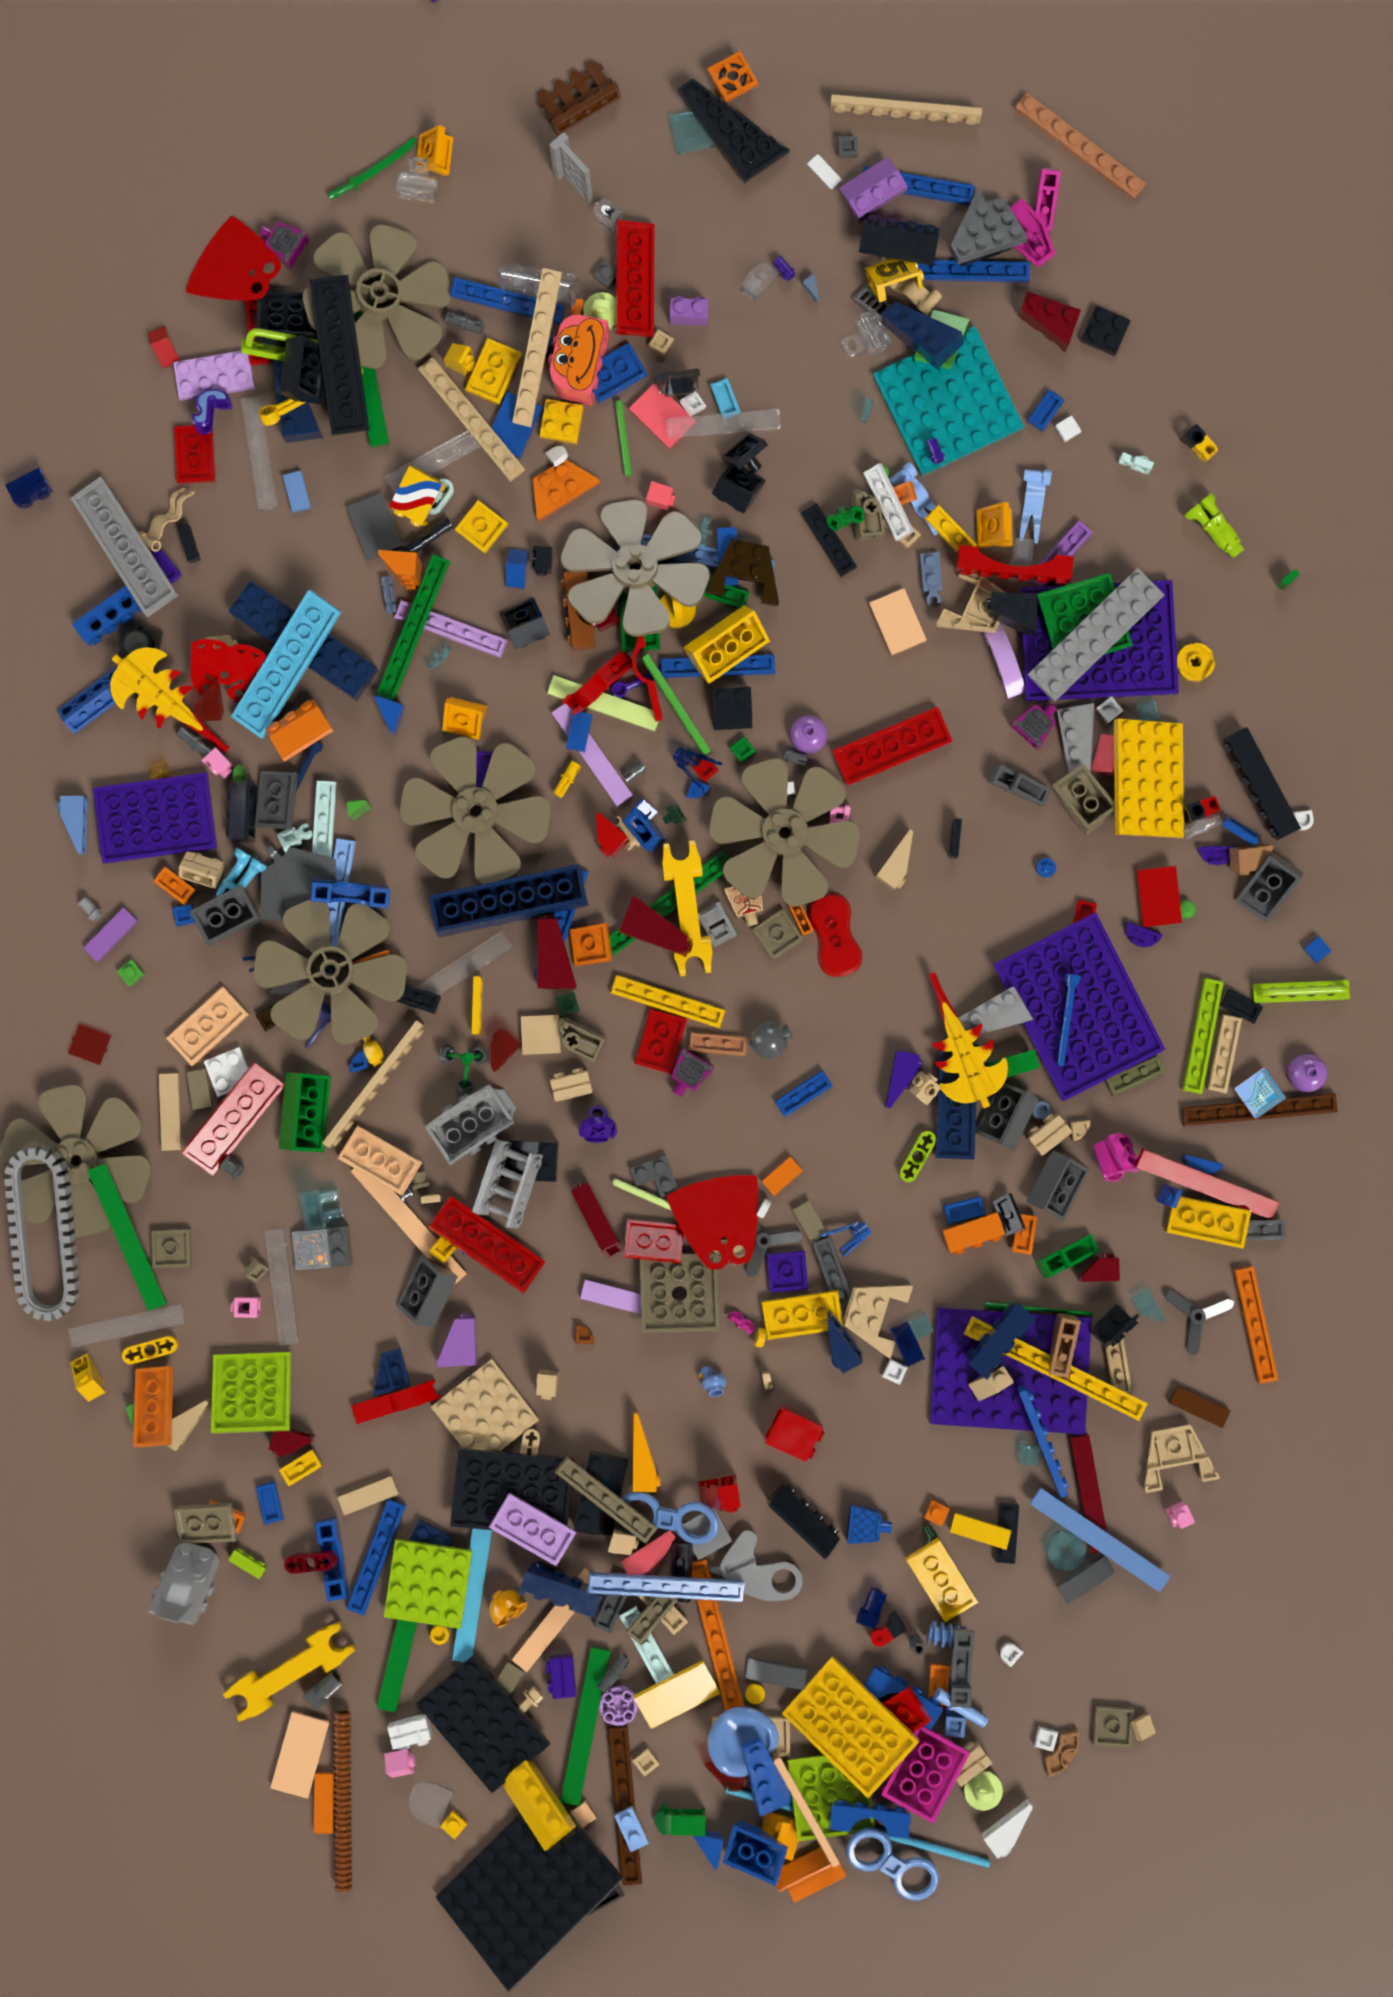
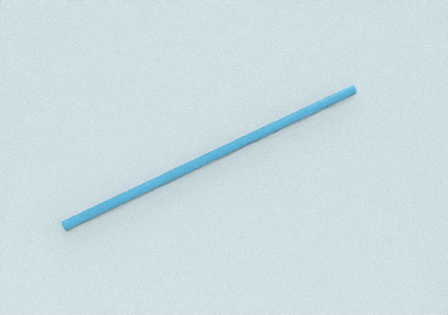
[725,1785,990,1868]

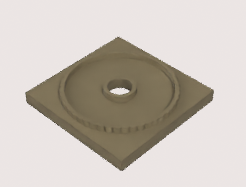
[640,1253,720,1334]

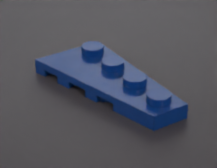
[741,1738,793,1817]

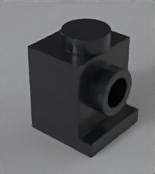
[532,546,553,576]

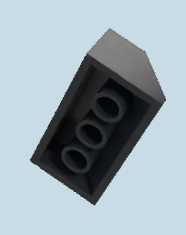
[859,214,940,266]
[573,1451,628,1535]
[767,1482,840,1560]

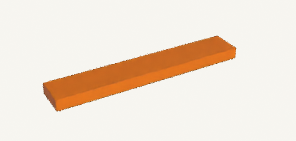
[1234,1266,1279,1384]

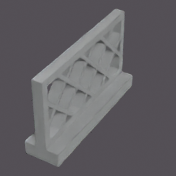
[549,132,593,203]

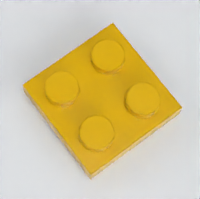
[540,399,584,444]
[455,500,508,554]

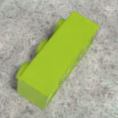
[228,1548,267,1579]

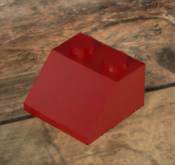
[596,812,628,858]

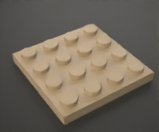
[431,1358,539,1451]

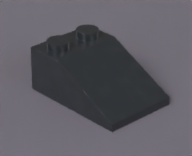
[501,1140,559,1182]

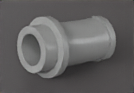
[79,897,103,922]

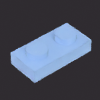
[614,1806,649,1852]

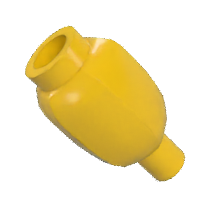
[363,1036,385,1068]

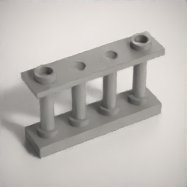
[472,1139,543,1228]

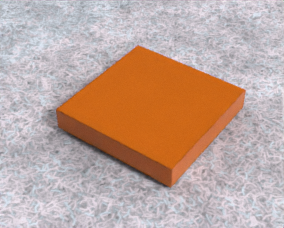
[569,923,613,967]

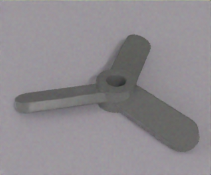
[746,1224,802,1277]
[1165,1290,1234,1355]

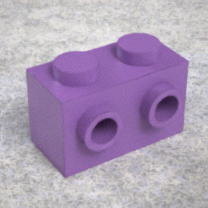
[670,296,709,326]

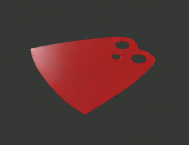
[185,216,281,301]
[666,1175,758,1270]

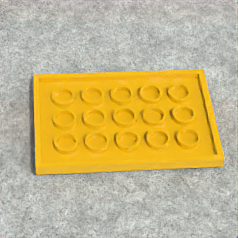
[1114,719,1184,838]
[782,1656,920,1798]

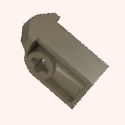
[849,489,885,541]
[558,1017,607,1062]

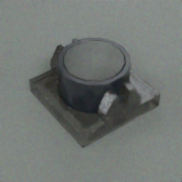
[653,368,700,397]
[118,624,163,670]

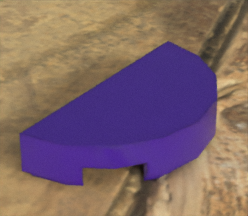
[1197,846,1237,866]
[1125,922,1163,948]

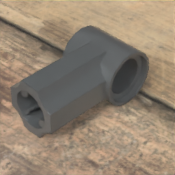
[303,1671,343,1711]

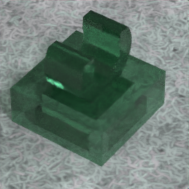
[662,804,687,825]

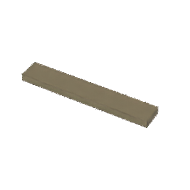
[554,1456,658,1544]

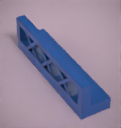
[57,665,118,734]

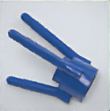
[821,1221,871,1257]

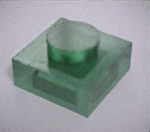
[556,992,580,1016]

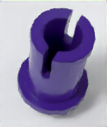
[773,256,796,281]
[926,438,945,464]

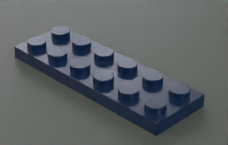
[935,1044,978,1160]

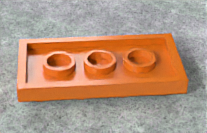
[133,1366,173,1448]

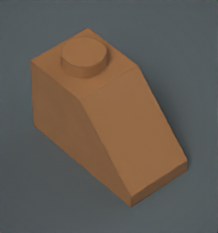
[1229,843,1273,875]

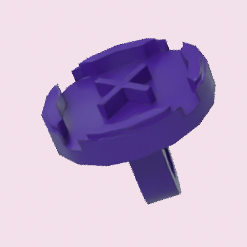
[579,1105,617,1143]

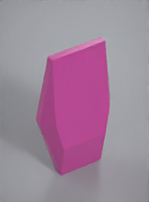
[1010,199,1056,267]

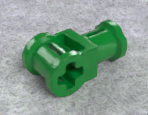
[827,506,864,531]

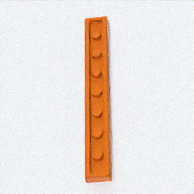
[692,1558,745,1711]

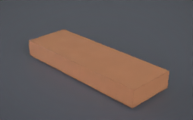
[689,1032,748,1056]

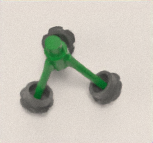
[439,1045,489,1096]

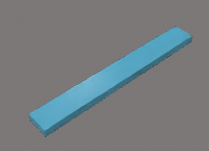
[452,1529,492,1662]

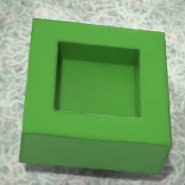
[117,959,145,987]

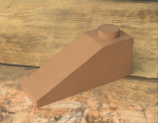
[1049,1313,1081,1378]

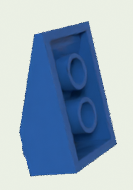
[723,1820,788,1886]

